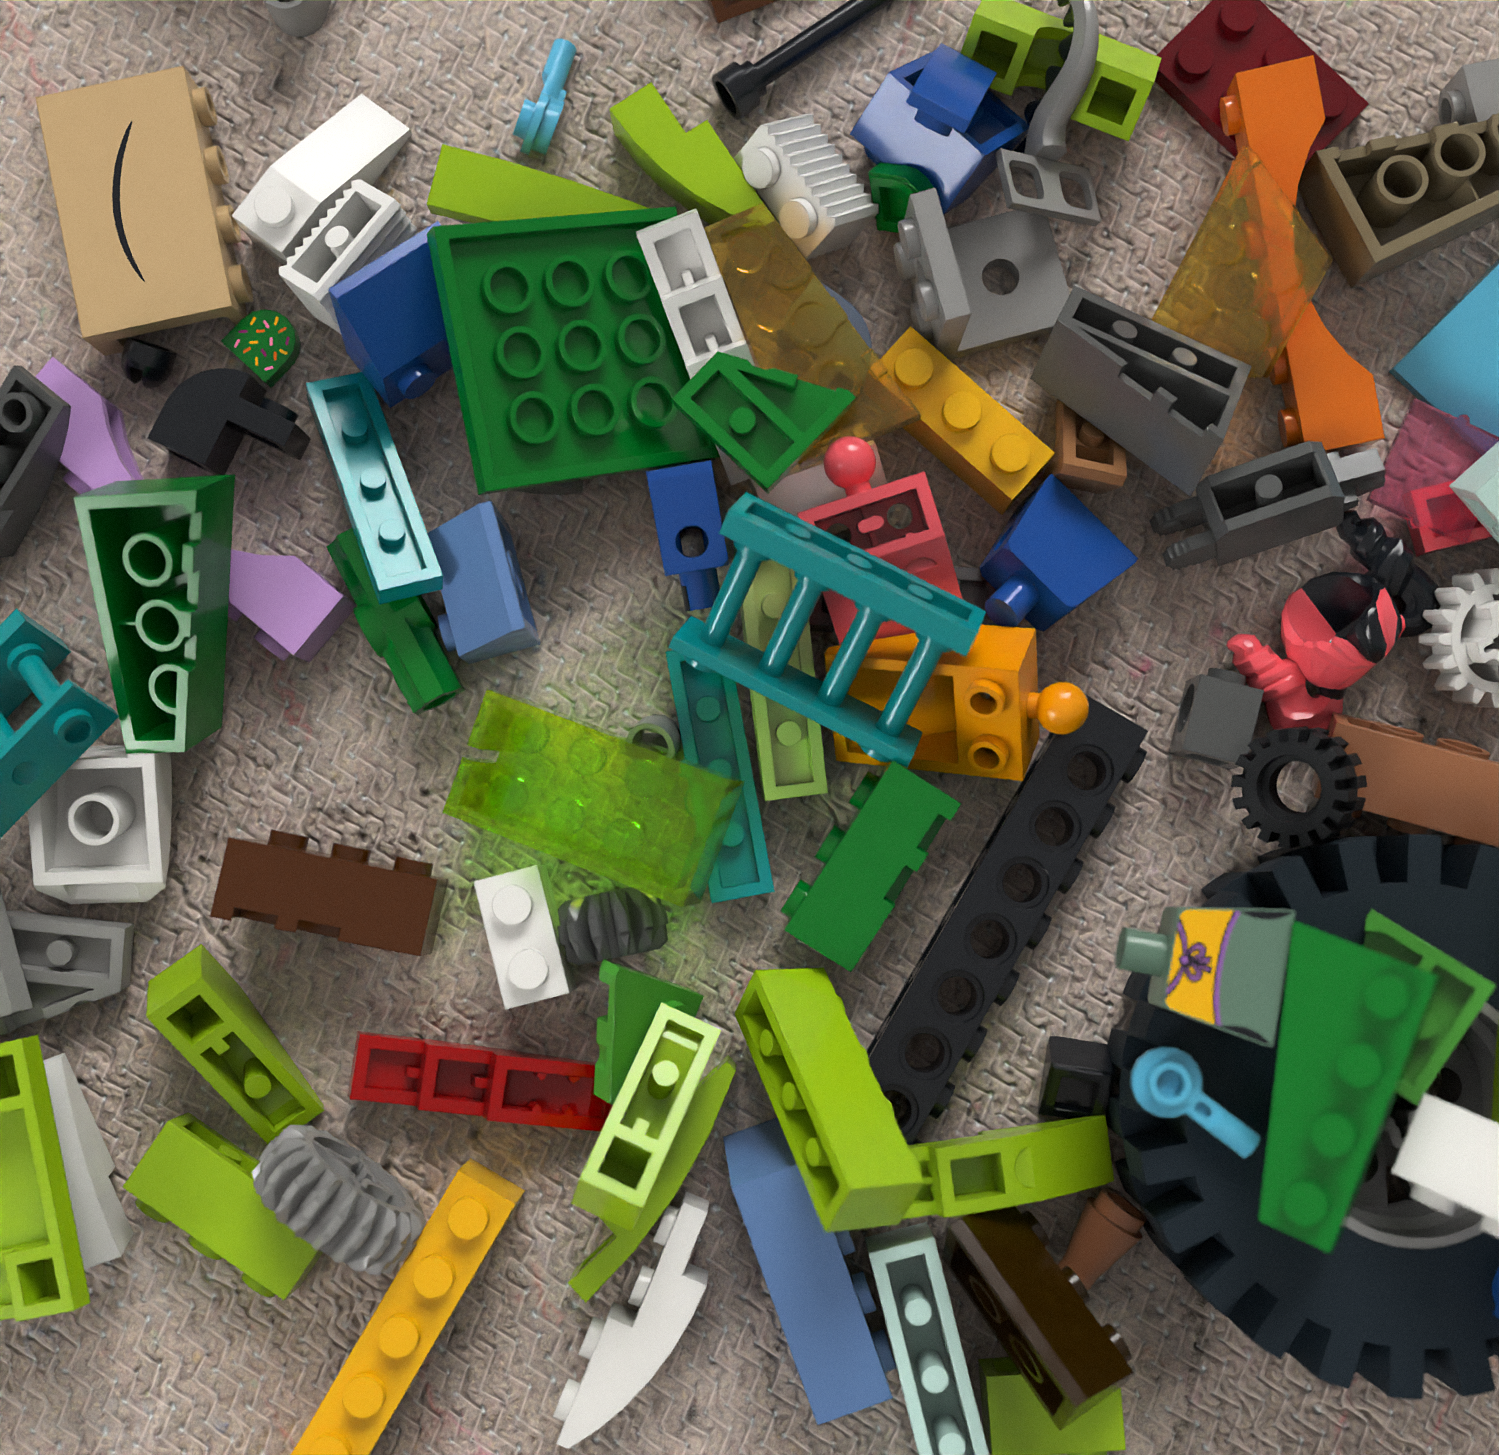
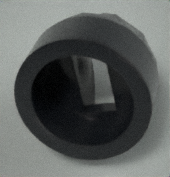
[121,337,177,389]

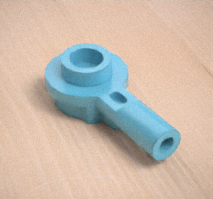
[513,39,577,155]
[1130,1046,1261,1158]

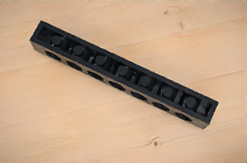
[866,695,1148,1145]

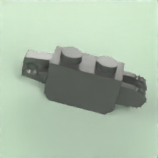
[1149,441,1386,570]

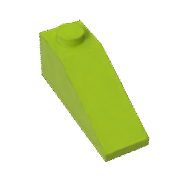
[146,944,324,1144]
[571,1003,721,1232]

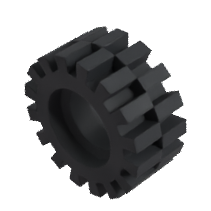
[1231,726,1367,849]

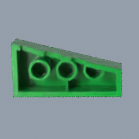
[74,474,235,753]
[1258,920,1443,1254]

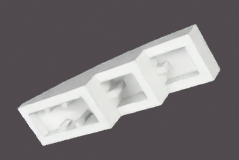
[636,208,755,485]

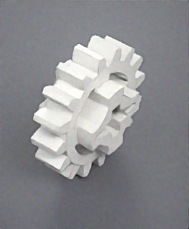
[1419,568,1499,708]

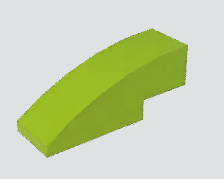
[609,82,776,251]

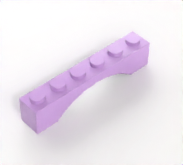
[35,356,357,663]

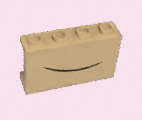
[35,66,253,356]

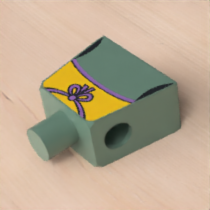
[1115,906,1296,1047]

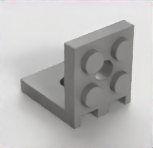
[893,188,1070,360]

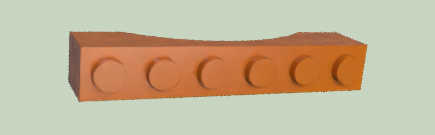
[1220,55,1385,453]

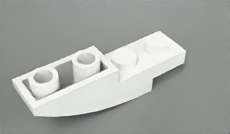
[553,1191,709,1449]

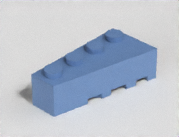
[723,1118,897,1425]

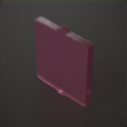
[1366,399,1499,545]

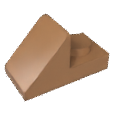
[1043,399,1127,494]

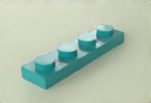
[306,372,443,604]
[665,650,775,903]

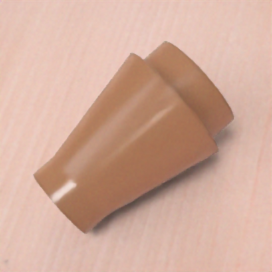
[1058,1188,1146,1291]

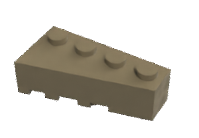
[1298,113,1499,289]

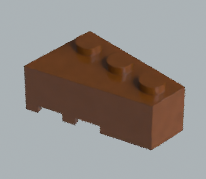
[210,829,448,956]

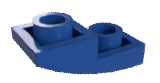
[905,43,997,137]

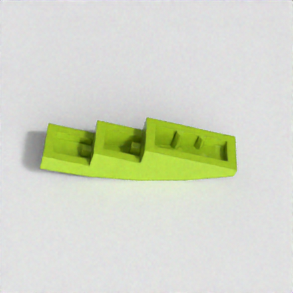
[427,144,650,223]
[568,1055,737,1303]

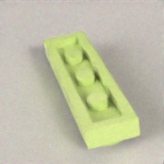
[733,545,828,801]

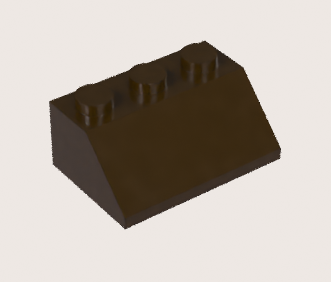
[942,1206,1134,1431]

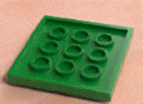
[426,206,720,495]

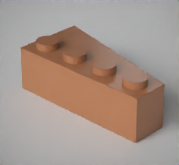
[1311,712,1499,848]

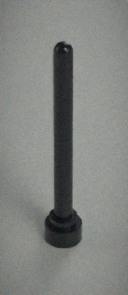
[712,0,895,120]

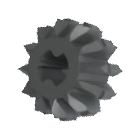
[557,885,669,965]

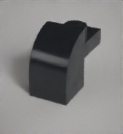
[148,368,311,475]

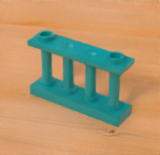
[668,492,986,768]
[0,608,119,838]

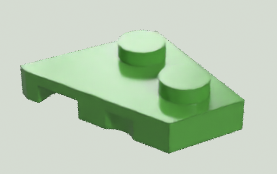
[594,959,704,1105]

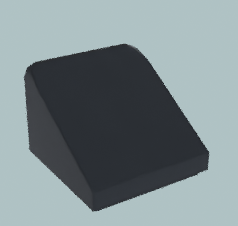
[1038,1036,1116,1119]

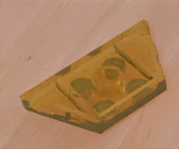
[1151,145,1333,379]

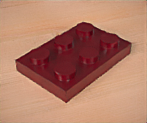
[1155,0,1369,167]

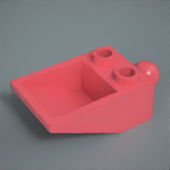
[797,436,963,645]

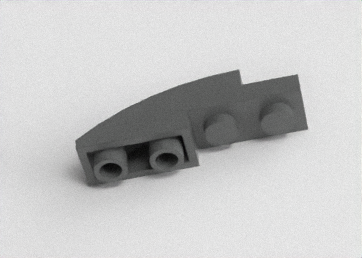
[0,365,71,558]

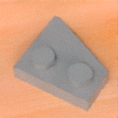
[0,910,134,1036]

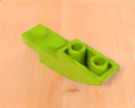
[902,1115,1114,1220]

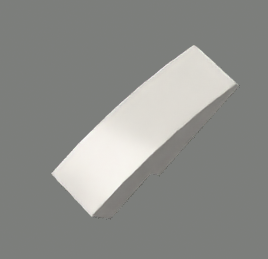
[43,1053,134,1270]

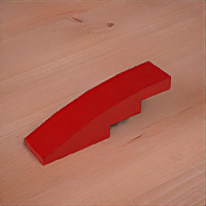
[347,1031,613,1132]

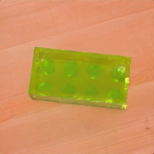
[442,689,745,907]

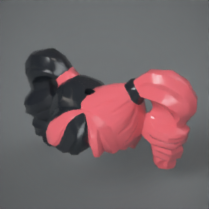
[1226,510,1441,730]

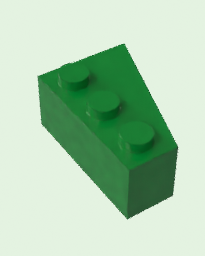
[780,761,962,972]

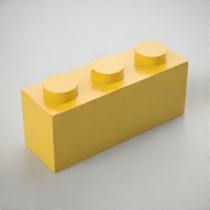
[863,326,1055,515]

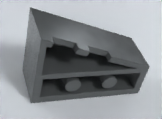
[1030,285,1251,497]

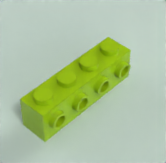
[734,967,925,1233]

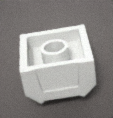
[28,745,172,904]

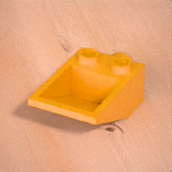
[824,624,1089,781]

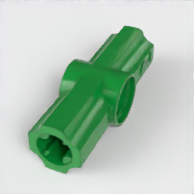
[326,528,465,715]

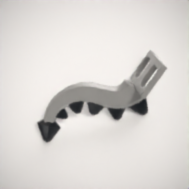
[995,0,1102,227]

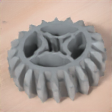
[252,1125,427,1275]

